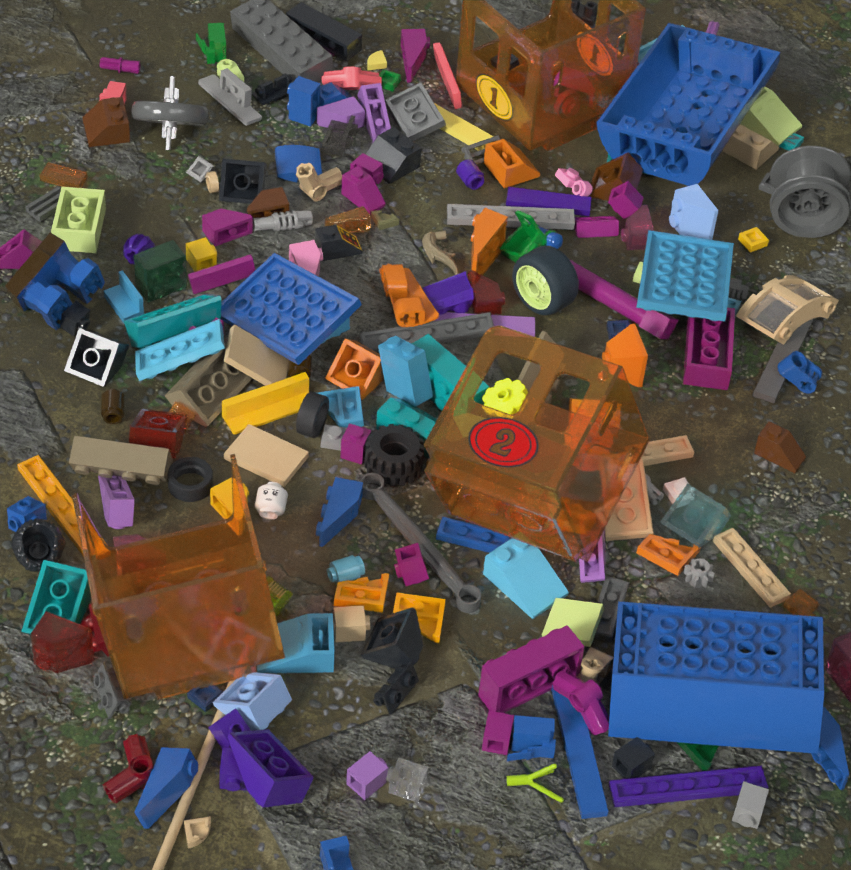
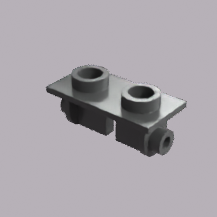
[94,662,131,719]

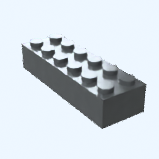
[230,0,334,83]

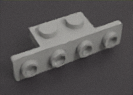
[198,68,262,126]

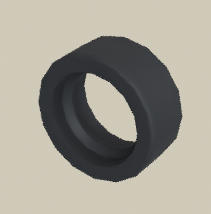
[296,391,329,439]
[168,457,213,502]

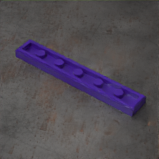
[609,766,768,808]

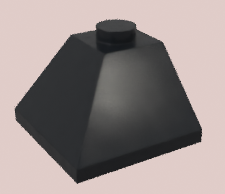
[219,158,267,204]
[361,607,423,669]

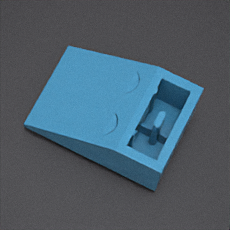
[257,613,335,673]

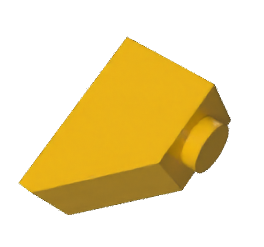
[210,476,249,534]

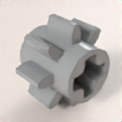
[684,558,715,588]

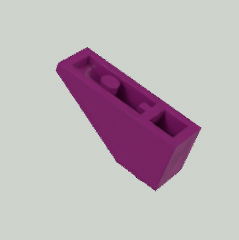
[401,29,430,83]

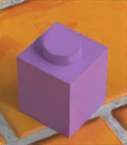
[346,751,388,800]

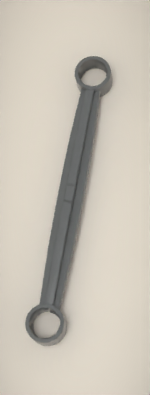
[360,473,481,613]

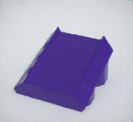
[422,271,474,315]

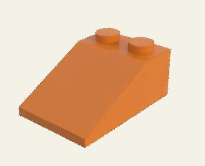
[470,208,508,286]

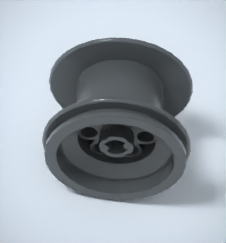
[770,146,851,238]

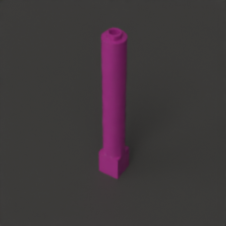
[569,259,678,339]

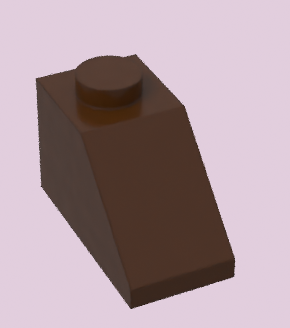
[247,187,289,218]
[754,421,806,473]

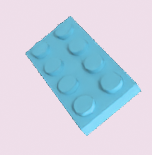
[135,319,225,381]

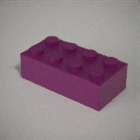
[683,307,735,390]
[478,625,585,713]

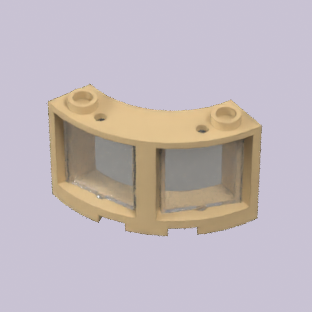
[736,275,839,345]

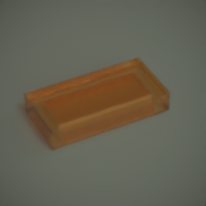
[40,162,88,188]

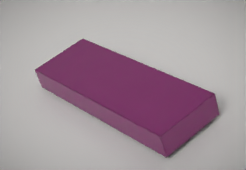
[188,254,255,294]

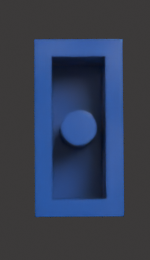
[287,76,321,127]

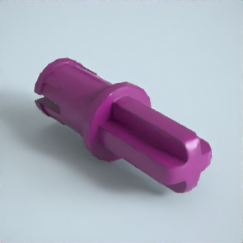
[100,57,141,74]

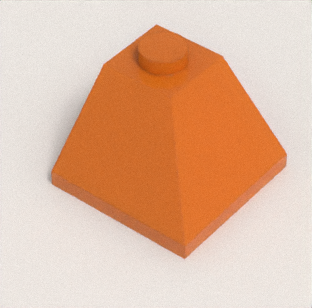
[602,324,648,387]

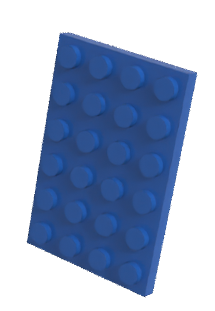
[221,253,362,365]

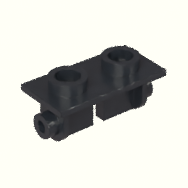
[252,73,293,105]
[373,661,419,714]

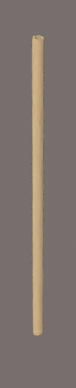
[152,634,257,870]

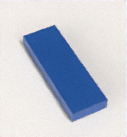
[436,517,512,553]

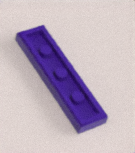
[506,187,591,216]

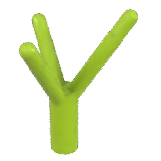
[507,763,564,803]

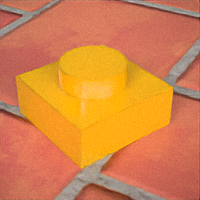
[738,227,769,252]

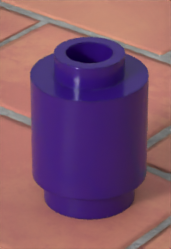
[456,159,484,190]

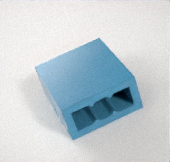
[378,336,433,407]

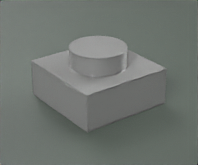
[321,424,347,451]

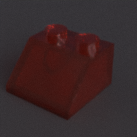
[129,409,187,459]
[31,612,94,673]

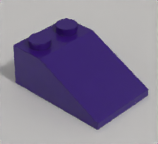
[227,729,314,808]

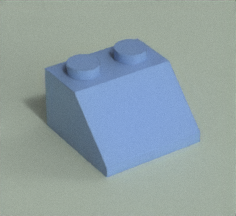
[669,184,718,240]
[213,671,292,731]

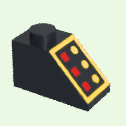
[315,225,362,262]

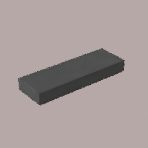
[594,576,630,643]

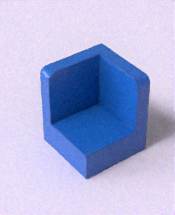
[320,836,353,870]

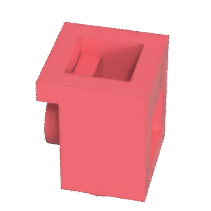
[100,81,127,105]

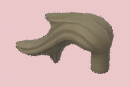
[422,230,459,275]

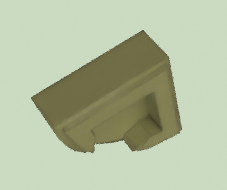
[371,210,399,230]

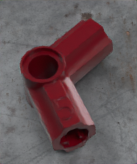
[102,734,153,804]

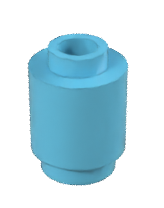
[327,555,365,585]

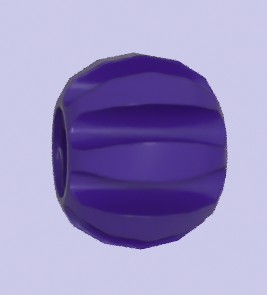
[123,234,156,267]

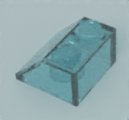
[660,484,731,548]

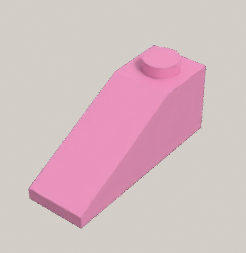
[289,240,323,276]

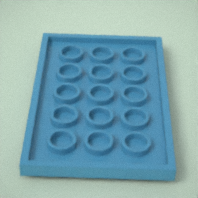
[636,230,734,321]

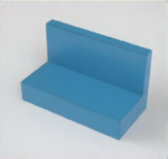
[104,270,144,324]

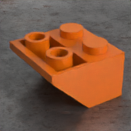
[484,139,540,188]

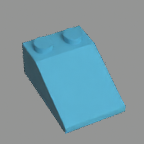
[483,532,569,619]

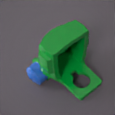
[500,210,563,263]

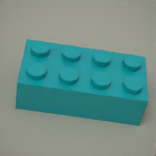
[412,334,489,418]

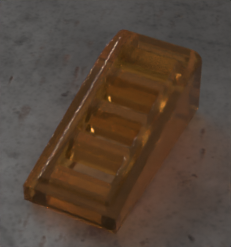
[325,206,371,234]

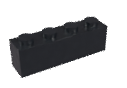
[286,2,362,61]

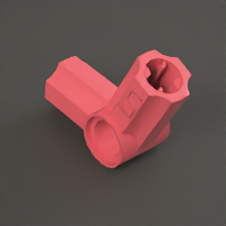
[322,67,382,90]

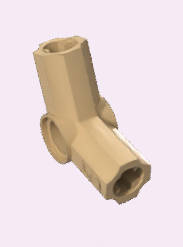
[296,163,342,202]

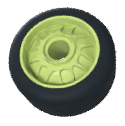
[512,246,579,315]

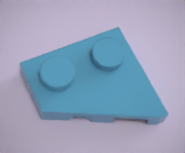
[318,386,364,428]

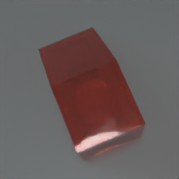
[467,270,505,315]

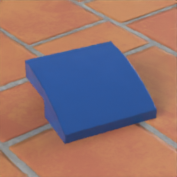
[275,145,322,183]

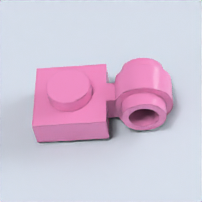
[555,168,593,197]

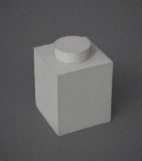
[732,781,769,829]

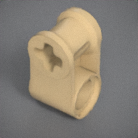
[577,647,614,685]

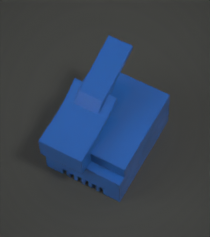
[507,715,556,761]

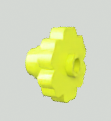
[482,378,529,420]

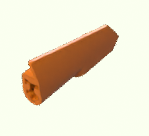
[379,264,439,327]

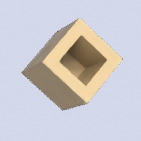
[333,606,370,642]

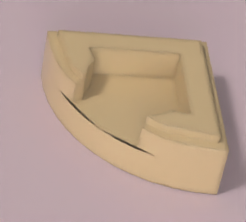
[184,816,211,848]

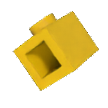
[186,237,217,272]

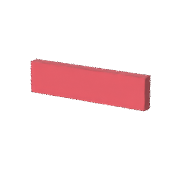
[433,42,462,109]

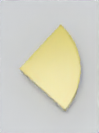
[367,50,387,70]

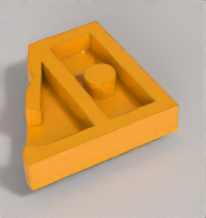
[393,593,446,643]

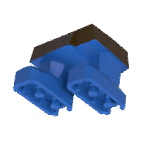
[5,232,105,330]

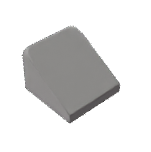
[186,156,218,183]

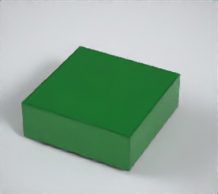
[379,69,401,92]

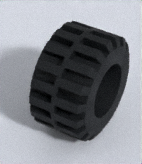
[364,424,424,487]

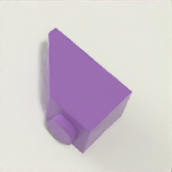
[317,96,365,132]

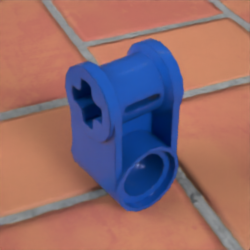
[777,351,822,394]

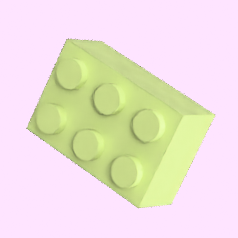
[51,187,106,253]

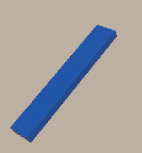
[551,685,608,819]

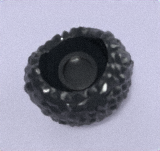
[11,519,66,572]

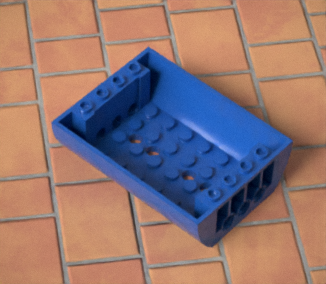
[597,23,780,186]
[608,601,824,754]

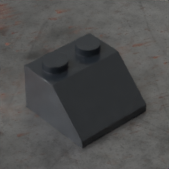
[366,127,422,184]
[64,328,129,387]

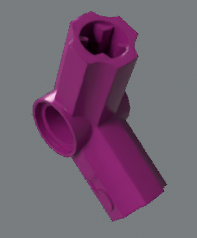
[552,670,609,735]

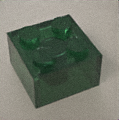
[134,240,187,303]

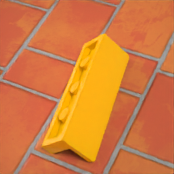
[222,372,309,435]

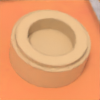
[205,171,219,193]

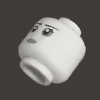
[255,482,288,519]

